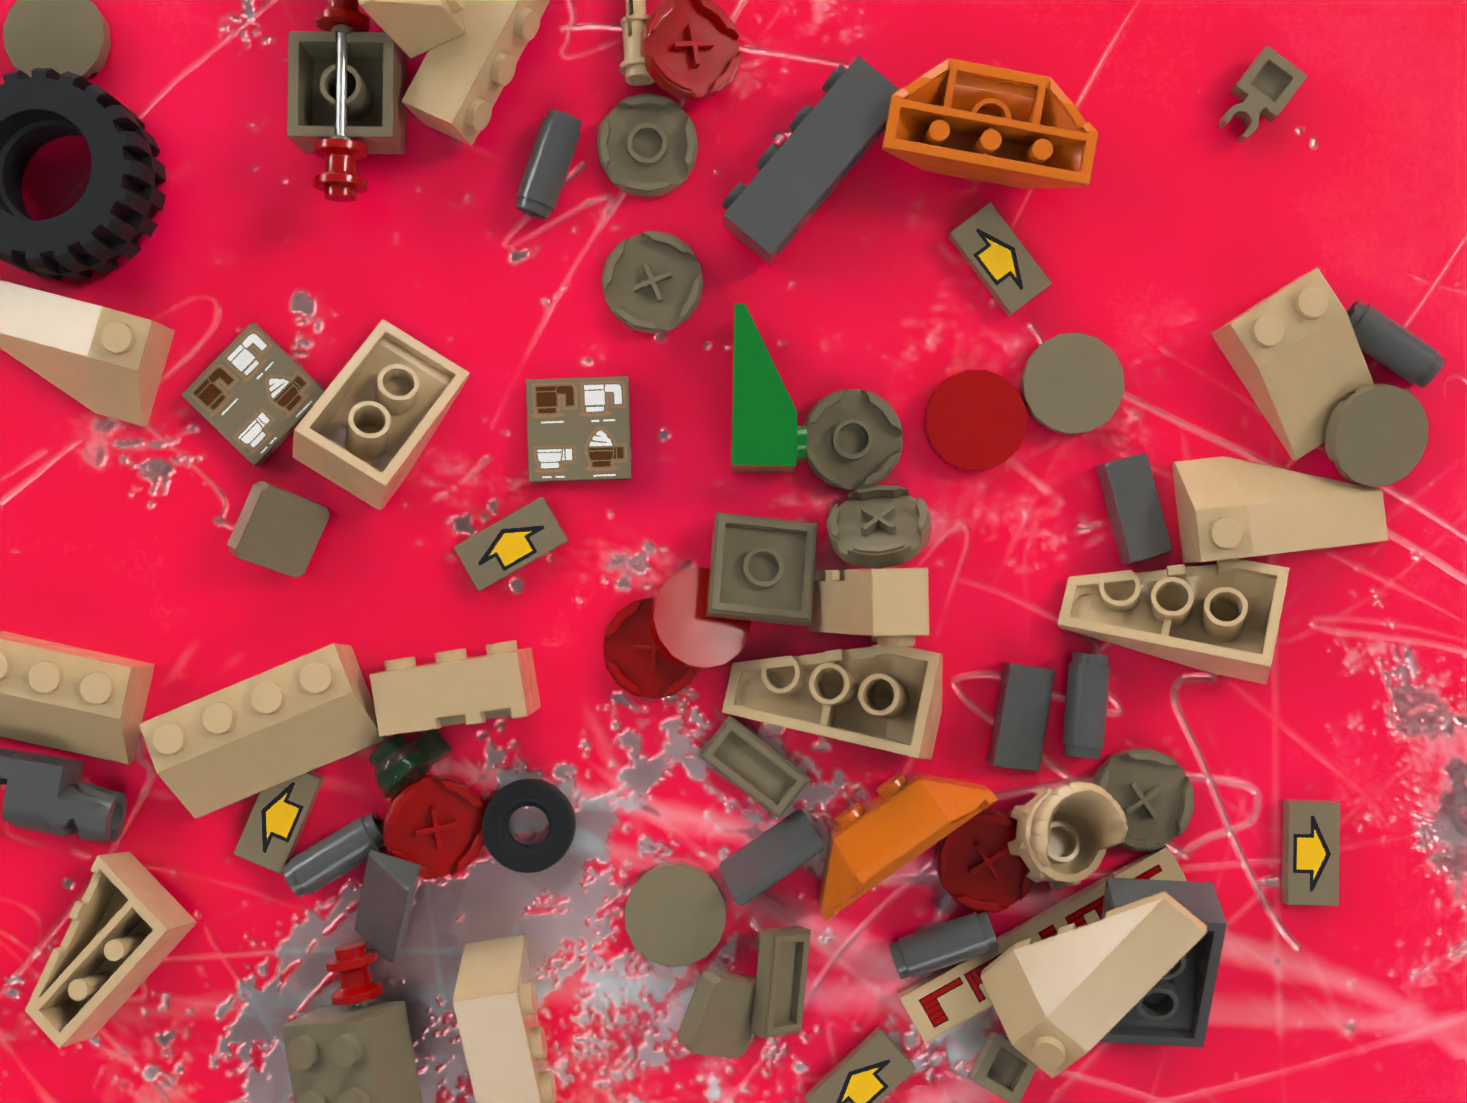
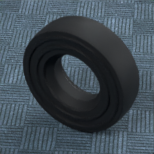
[482,779,576,873]

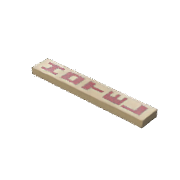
[898,845,1187,1043]

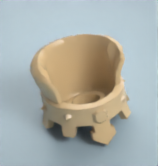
[1008,781,1128,891]

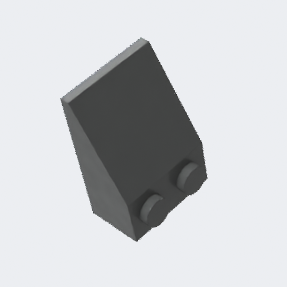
[1099,877,1227,1047]

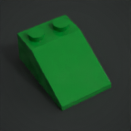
[732,303,807,473]

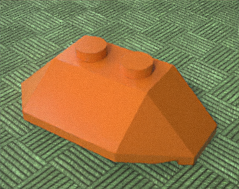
[882,58,1098,189]
[818,772,998,921]

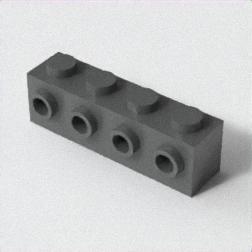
[722,55,899,265]

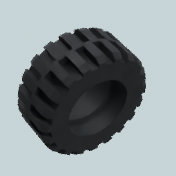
[0,68,166,281]

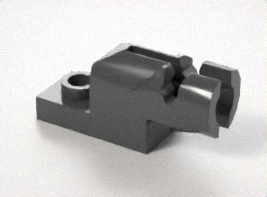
[0,746,127,844]

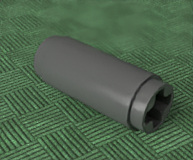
[515,109,582,220]
[1347,300,1445,388]
[1062,652,1111,759]
[283,812,386,897]
[889,911,999,980]

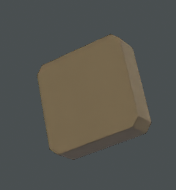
[227,481,330,578]
[677,969,756,1058]

